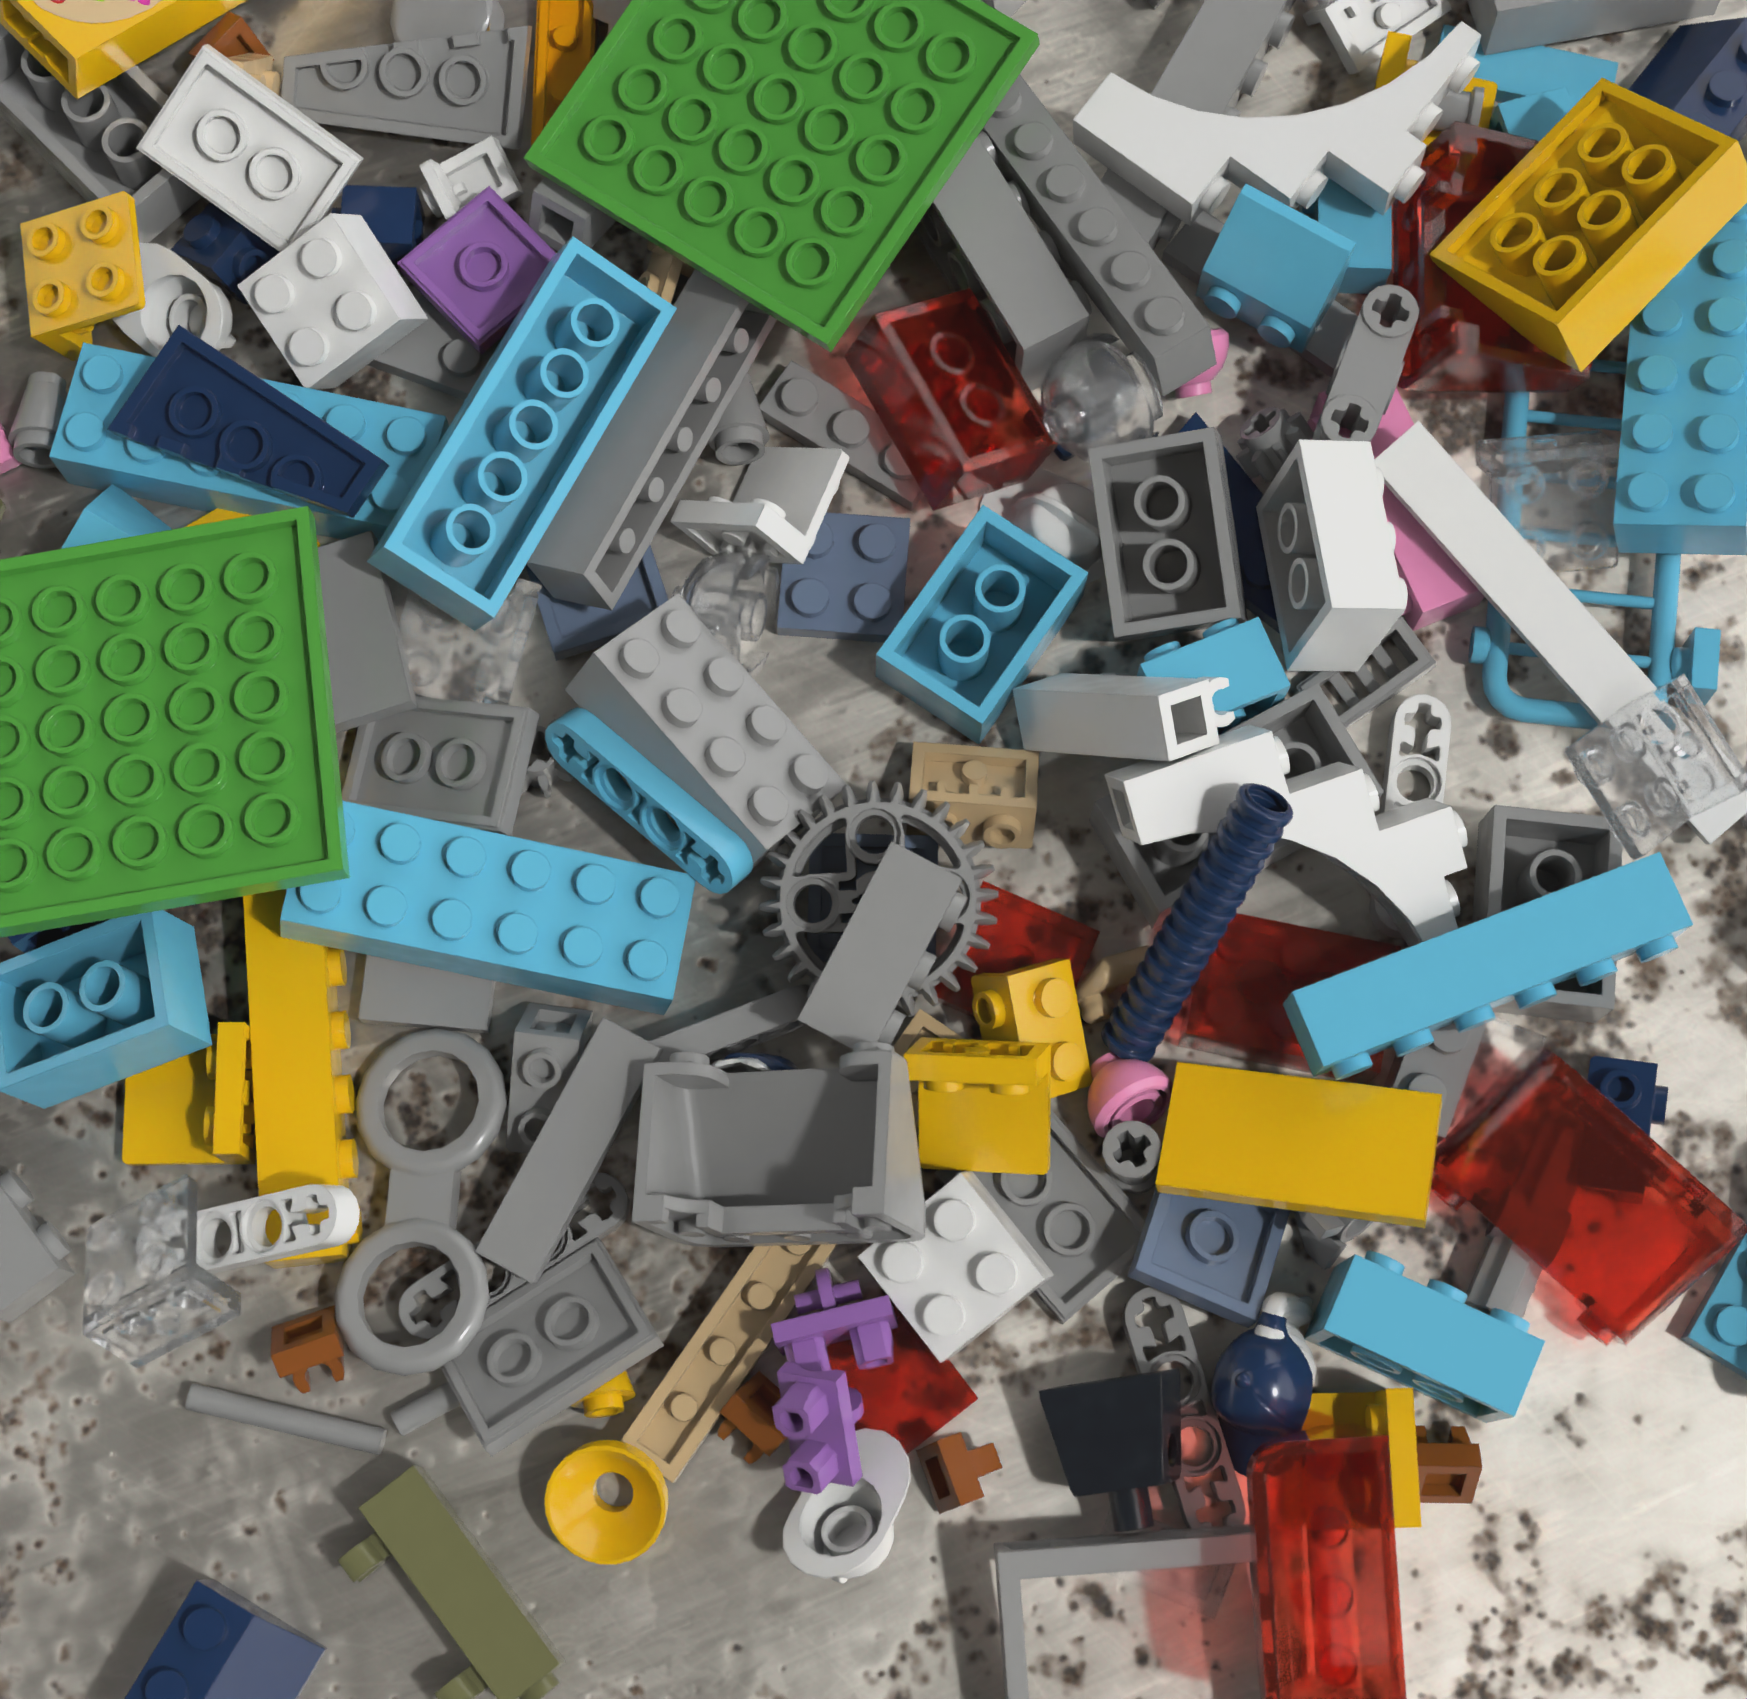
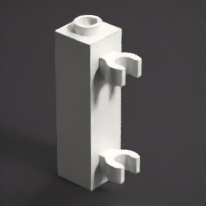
[1012,673,1235,761]

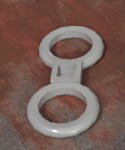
[334,1028,507,1376]

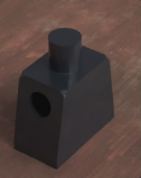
[1039,1368,1181,1532]

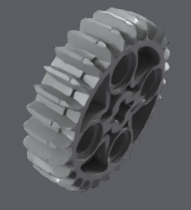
[758,781,999,1017]

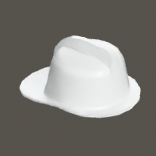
[112,243,236,357]
[980,467,1105,584]
[783,1428,911,1584]

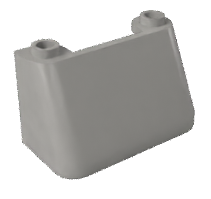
[632,1041,926,1247]

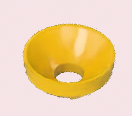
[544,1440,669,1565]

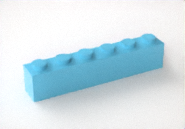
[1283,852,1693,1080]

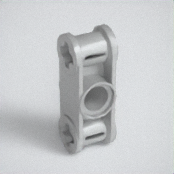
[1312,284,1419,442]

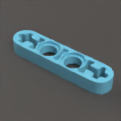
[545,707,753,894]

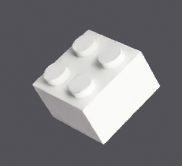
[237,213,429,389]
[858,1171,1054,1363]

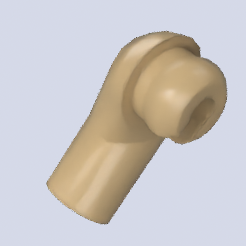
[1075,945,1150,1024]

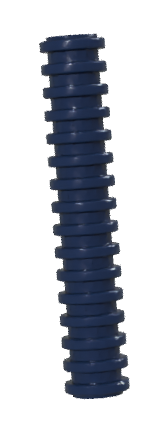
[1101,783,1294,1062]

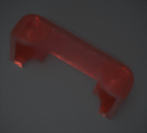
[1392,121,1593,394]
[1430,1048,1747,1347]

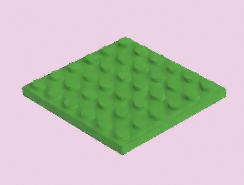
[524,0,1040,352]
[0,506,350,938]

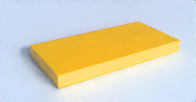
[1155,1062,1442,1228]

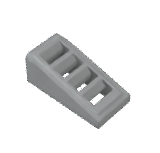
[1296,616,1436,728]

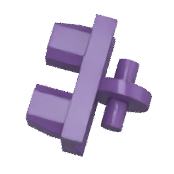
[771,1267,898,1372]
[772,1362,864,1494]

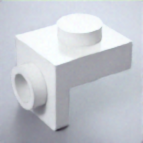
[419,136,525,220]

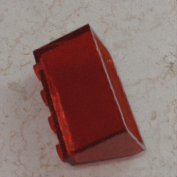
[1246,1423,1407,1699]

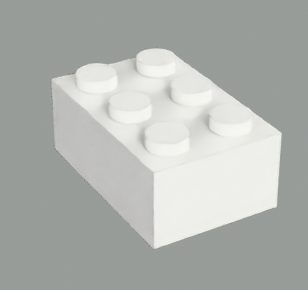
[1256,439,1408,672]

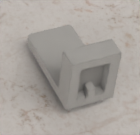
[506,1002,593,1154]

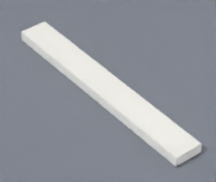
[1374,421,1747,844]

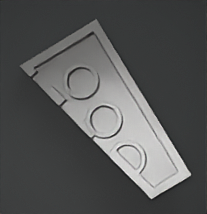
[281,26,532,149]

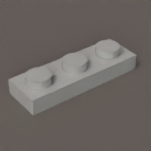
[759,360,946,511]

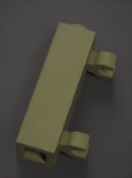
[337,1465,566,1699]

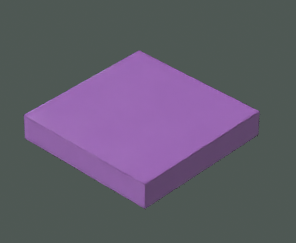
[397,186,556,355]

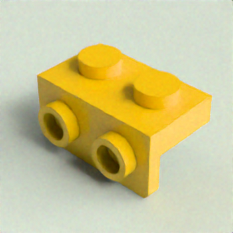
[971,958,1092,1098]

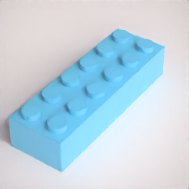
[1613,203,1747,555]
[367,236,677,631]
[49,342,449,542]
[280,801,696,1015]

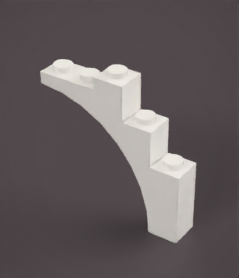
[1073,21,1482,226]
[1105,725,1468,947]

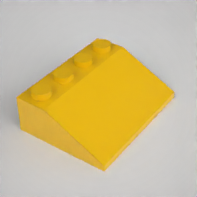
[1429,78,1747,372]

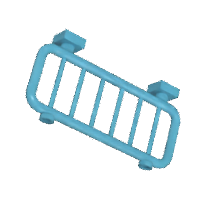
[1469,323,1721,731]

